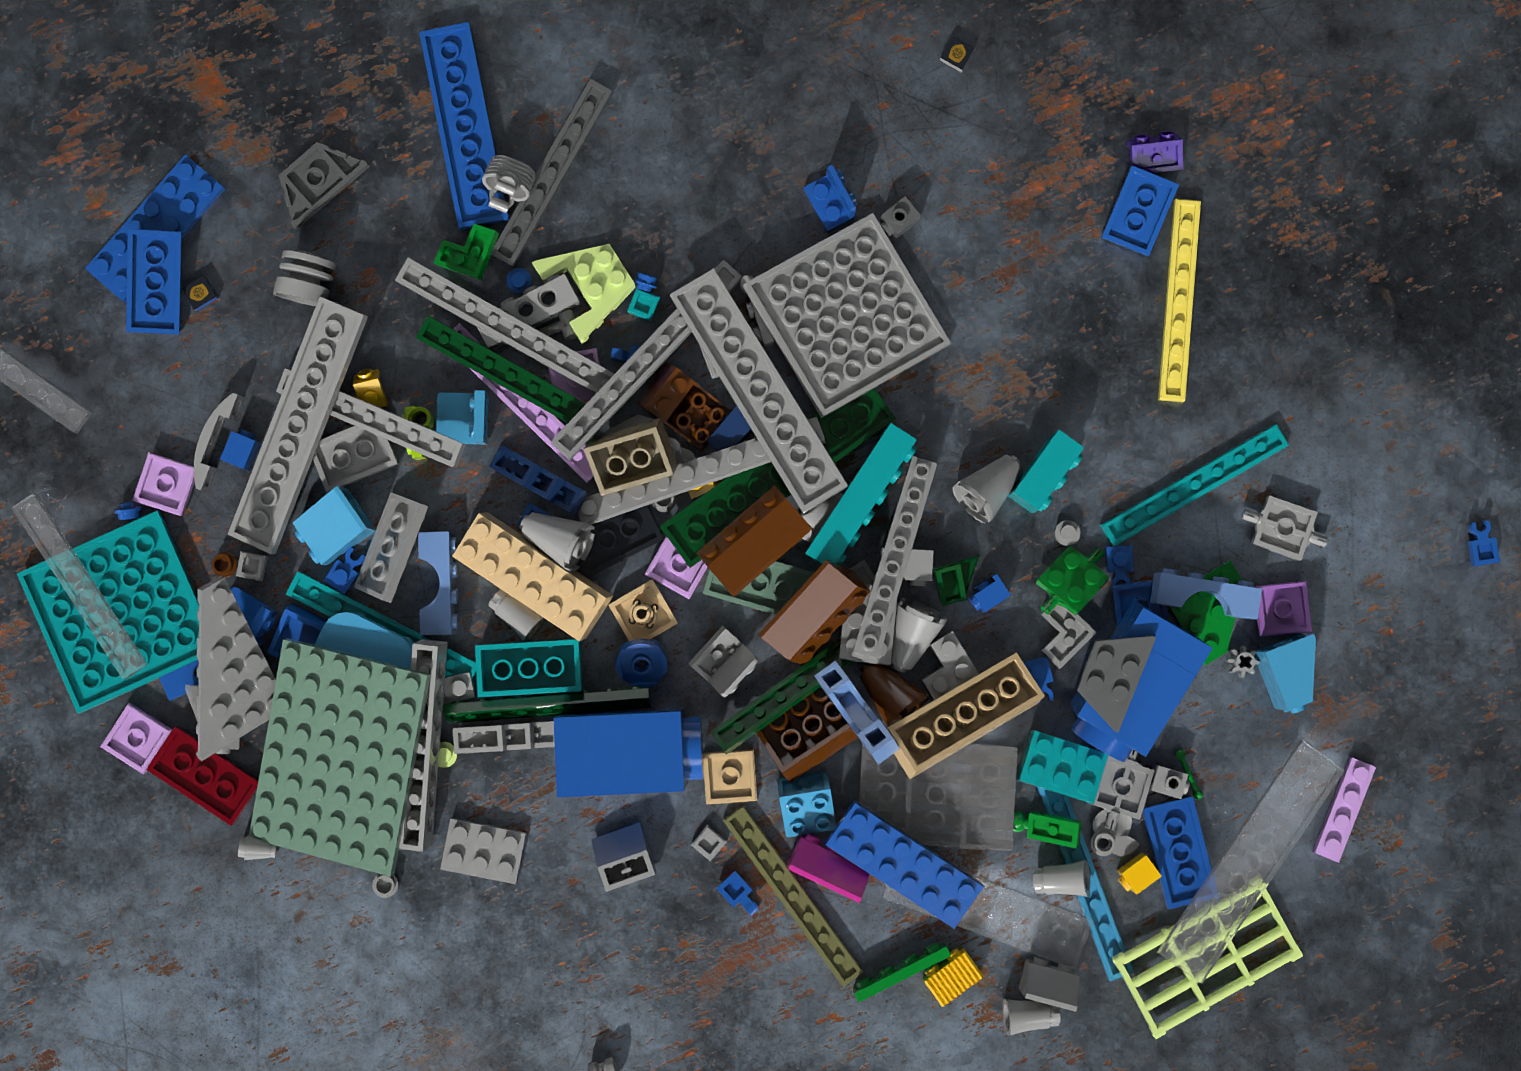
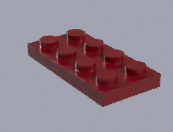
[146,726,259,826]

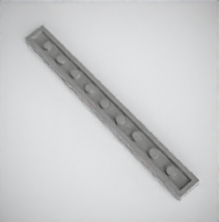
[395,258,626,408]
[551,260,742,461]
[578,417,826,525]

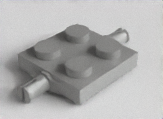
[1241,495,1328,561]
[1089,750,1155,831]

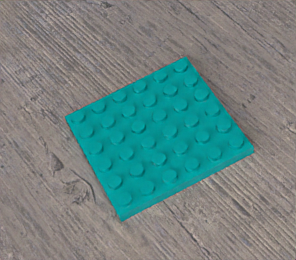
[17,511,199,714]

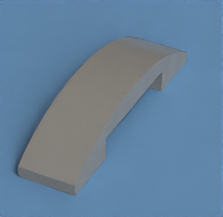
[194,393,245,492]

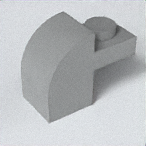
[800,492,843,544]

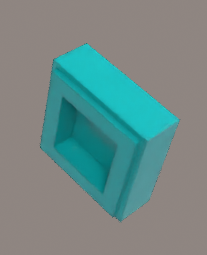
[627,288,660,322]

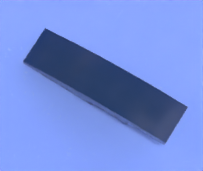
[489,445,588,515]

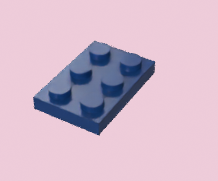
[1101,166,1179,257]

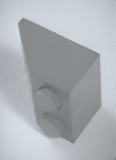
[1018,956,1080,1012]

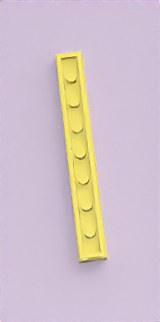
[1158,199,1201,402]

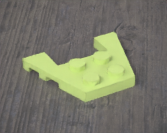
[532,244,636,344]

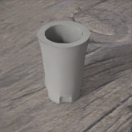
[488,589,546,642]
[1033,860,1091,897]
[1003,999,1061,1036]

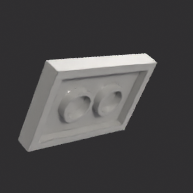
[313,426,399,493]
[839,584,897,665]
[440,818,527,884]

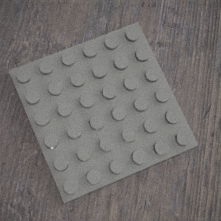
[743,213,951,418]

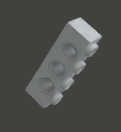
[477,274,581,351]

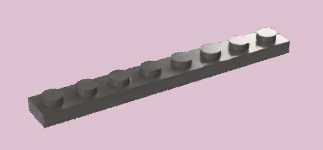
[491,79,613,268]

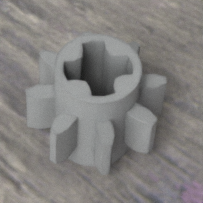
[1225,646,1260,678]

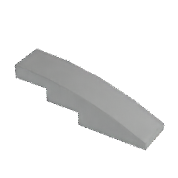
[453,721,555,754]

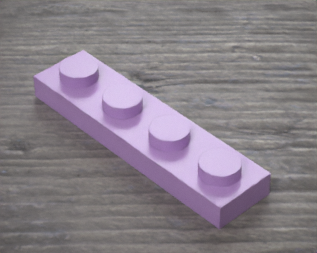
[1312,757,1376,863]

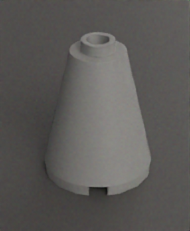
[952,455,1023,523]
[520,512,595,573]
[891,598,947,672]

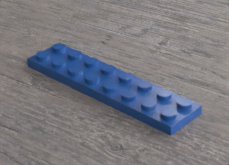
[419,22,509,230]

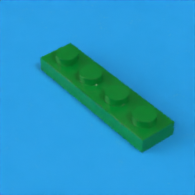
[853,942,951,1002]

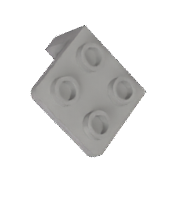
[688,626,758,697]

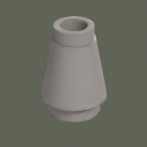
[238,835,277,860]

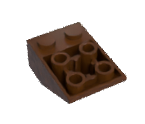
[637,362,731,452]

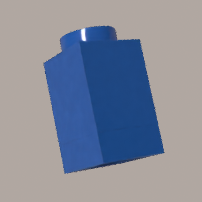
[1070,600,1213,762]
[553,708,704,798]

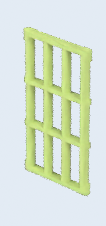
[1112,875,1303,1039]

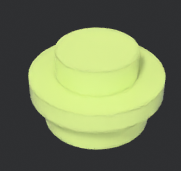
[438,742,458,768]

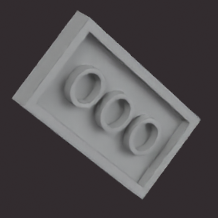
[354,492,428,603]

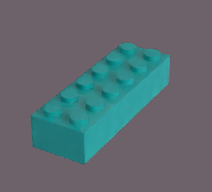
[805,423,917,566]

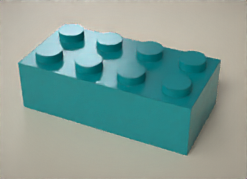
[475,639,584,697]

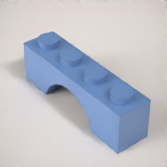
[418,532,459,635]
[1150,568,1262,620]
[815,661,899,764]

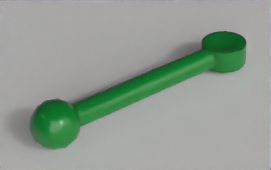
[1174,749,1203,800]

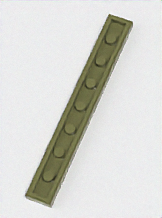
[723,804,864,988]

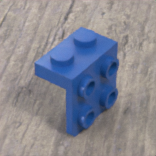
[231,587,278,647]

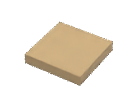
[703,749,757,804]

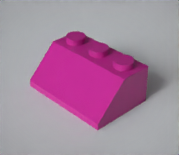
[788,834,870,903]

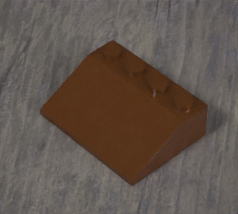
[757,687,858,783]

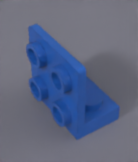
[803,164,858,233]

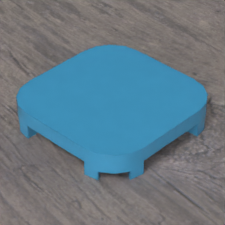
[315,612,415,669]

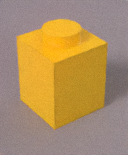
[1117,852,1161,894]

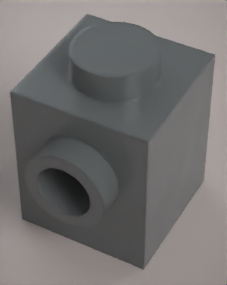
[880,196,921,239]

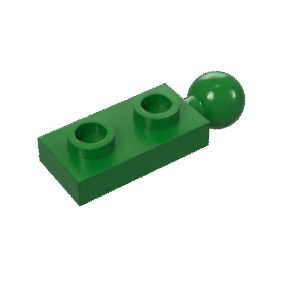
[1007,811,1082,848]

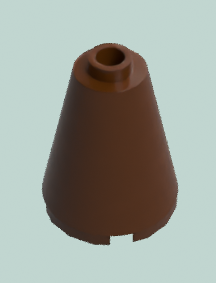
[860,663,929,728]

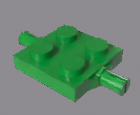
[1036,545,1110,616]

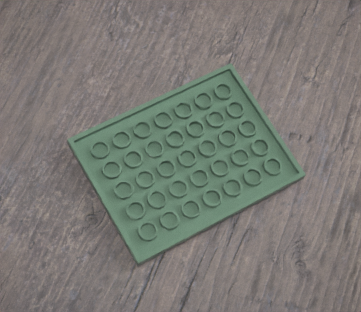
[249,638,431,877]

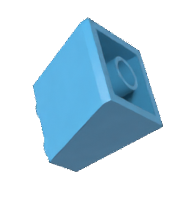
[293,486,376,566]
[1254,633,1316,714]

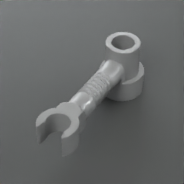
[538,310,578,341]

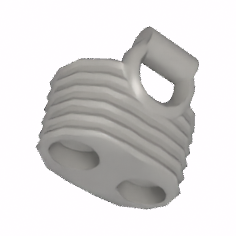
[482,155,536,213]

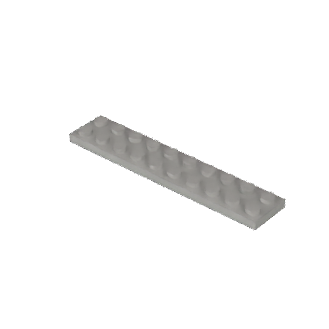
[670,268,848,513]
[228,297,368,554]

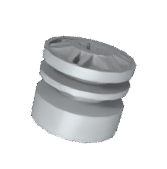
[273,250,336,306]

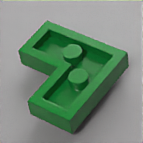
[434,223,499,281]

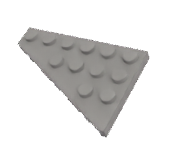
[196,576,276,761]

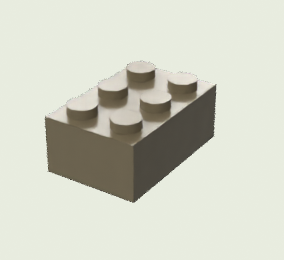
[583,418,678,496]

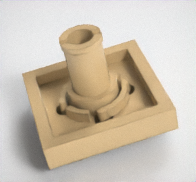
[608,579,678,641]

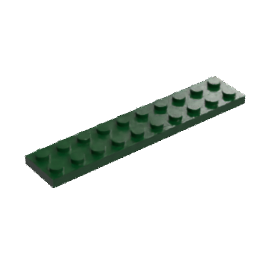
[660,388,896,568]

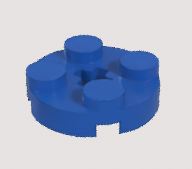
[616,639,667,688]

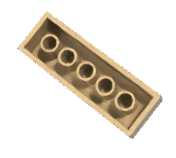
[452,512,613,641]
[887,653,1045,779]

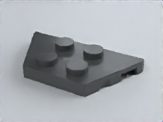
[279,142,370,230]
[1076,635,1156,732]

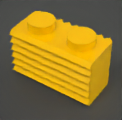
[923,948,984,1007]

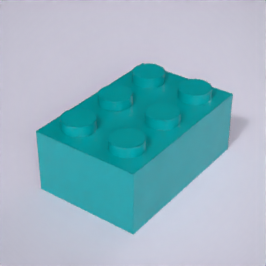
[1008,430,1084,513]
[1015,730,1109,804]

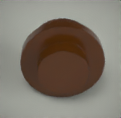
[212,552,238,578]

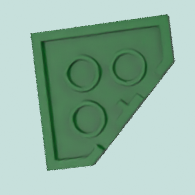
[1167,560,1243,666]

